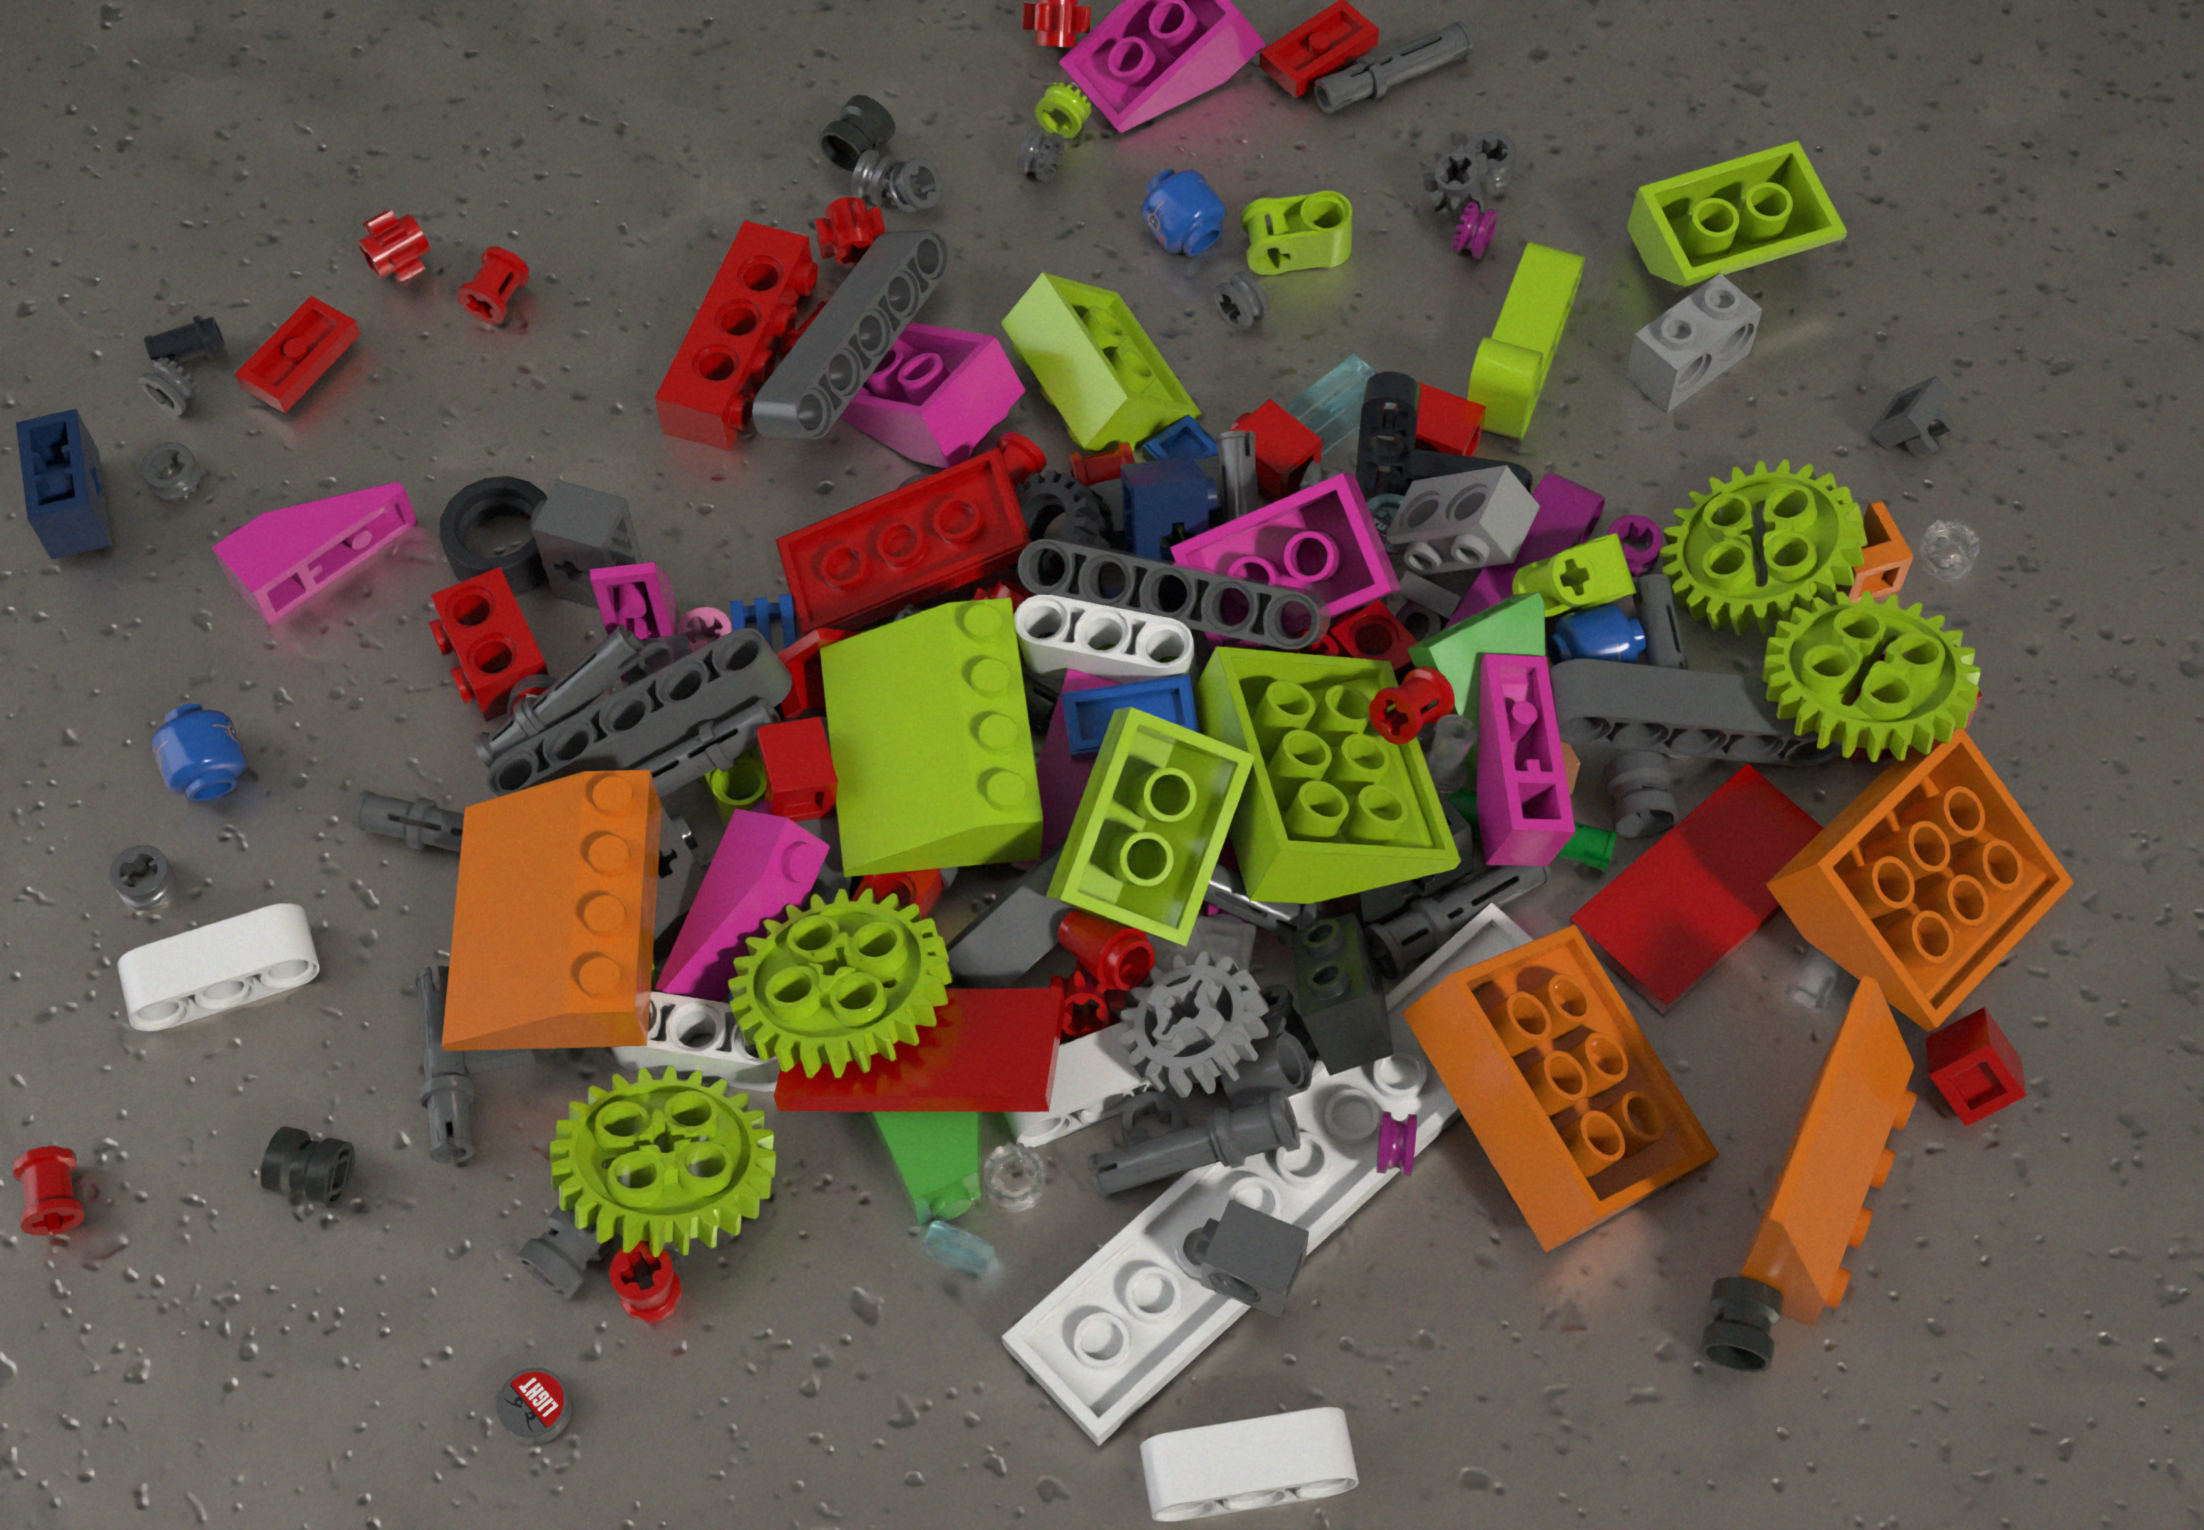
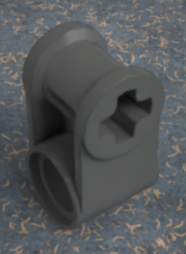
[1221,984,1319,1109]

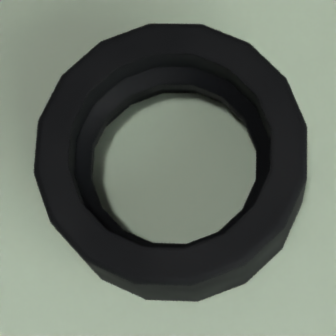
[439,476,547,594]

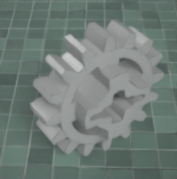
[1119,951,1269,1098]

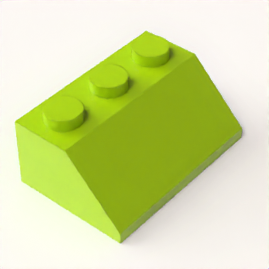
[1627,140,1847,287]
[1001,272,1202,453]
[1046,707,1255,947]

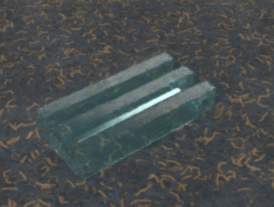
[1283,353,1391,457]

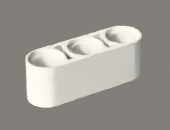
[1014,595,1199,691]
[117,903,320,1031]
[610,991,780,1092]
[1003,1022,1176,1148]
[1140,1407,1359,1522]

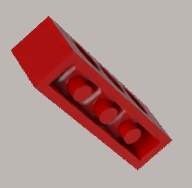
[655,220,818,451]

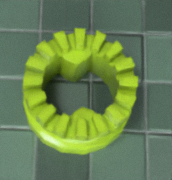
[1035,82,1091,139]

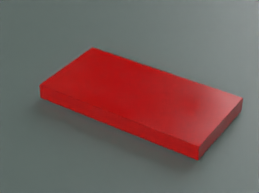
[775,447,1032,638]
[1568,763,1824,1015]
[773,988,1066,1112]

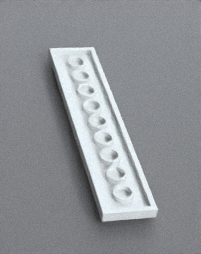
[1002,902,1534,1446]

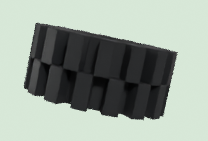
[1009,470,1114,584]

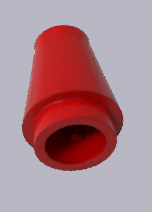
[1058,910,1155,991]

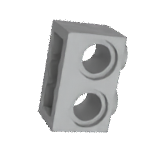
[1625,273,1763,414]
[1385,465,1540,576]

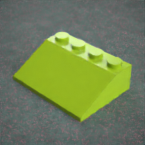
[820,598,1043,877]
[1193,646,1461,904]

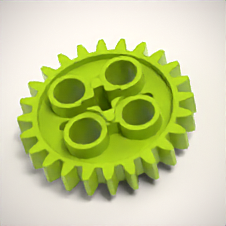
[1660,459,1867,635]
[1762,590,1981,762]
[728,888,952,1078]
[550,1066,776,1257]

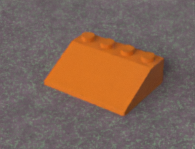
[1766,728,2074,1032]
[441,770,662,1051]
[1401,924,1720,1252]
[1738,975,1917,1327]

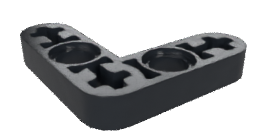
[1355,371,1533,504]

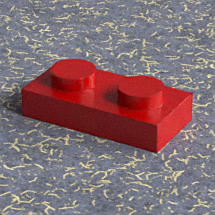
[1259,0,1379,99]
[234,296,361,414]

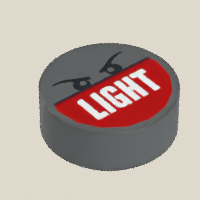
[497,1368,572,1445]

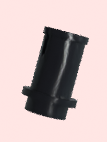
[144,315,226,365]

